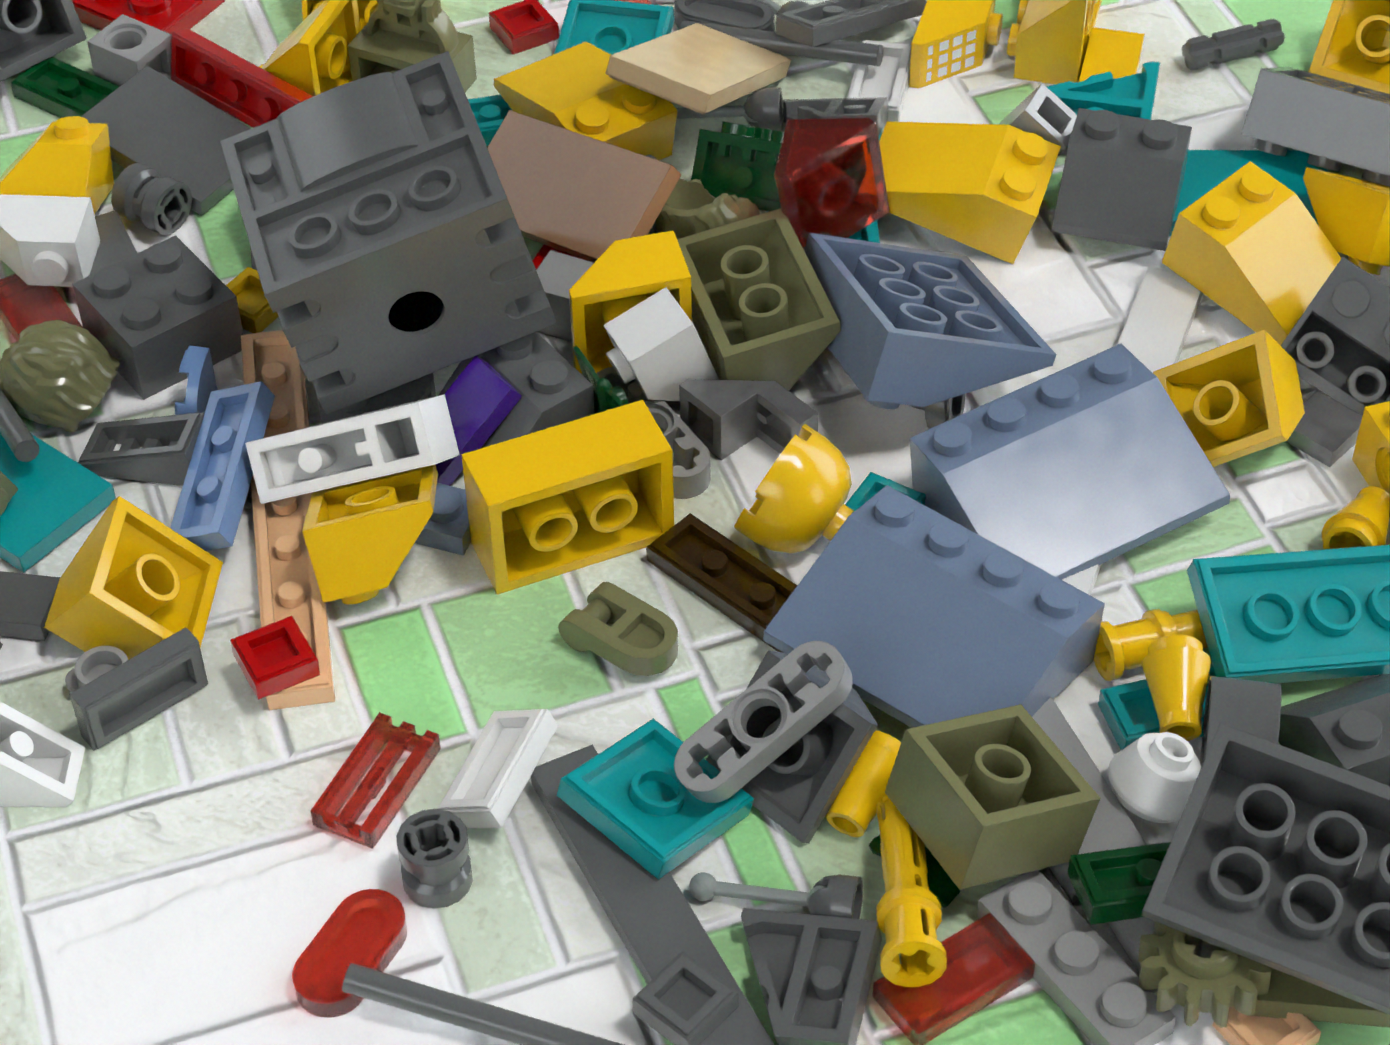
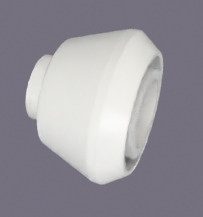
[1108,732,1201,823]

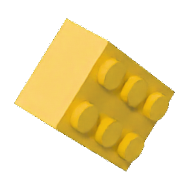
[461,400,674,595]

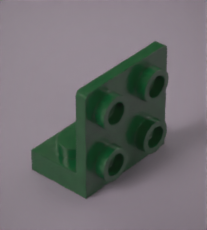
[691,121,846,216]

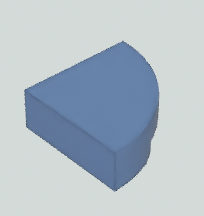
[175,345,218,415]

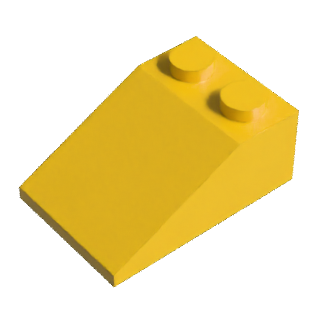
[494,42,678,160]
[855,121,1061,264]
[1162,161,1341,346]

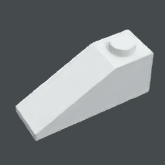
[245,394,460,504]

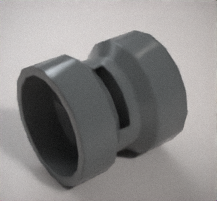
[111,163,192,235]
[396,809,473,909]

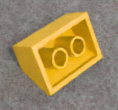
[1007,0,1102,84]

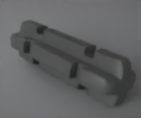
[1182,19,1285,70]

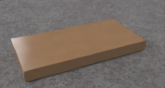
[487,110,682,262]

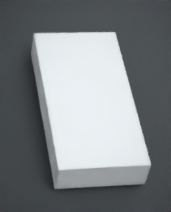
[847,40,911,125]
[438,709,558,828]

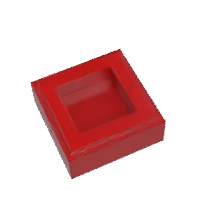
[489,0,559,55]
[230,616,320,700]

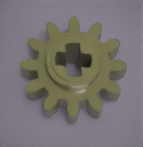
[1138,921,1272,1028]

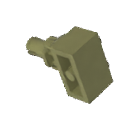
[348,0,477,93]

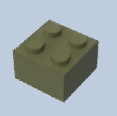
[885,704,1101,890]

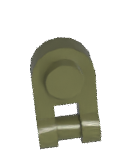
[558,582,678,676]

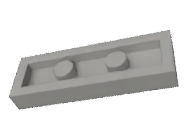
[977,870,1176,1045]

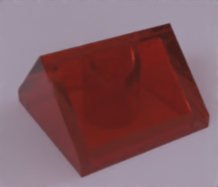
[775,118,890,249]

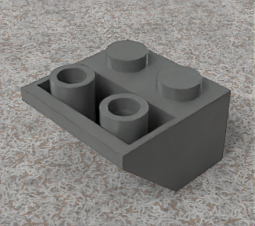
[1281,257,1390,415]

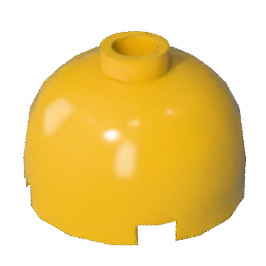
[734,424,854,554]

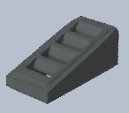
[78,412,205,486]

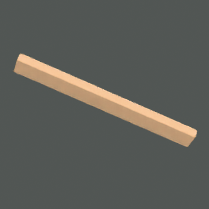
[241,330,336,710]

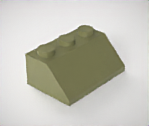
[677,208,841,391]

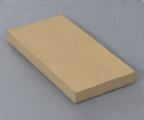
[606,23,791,114]

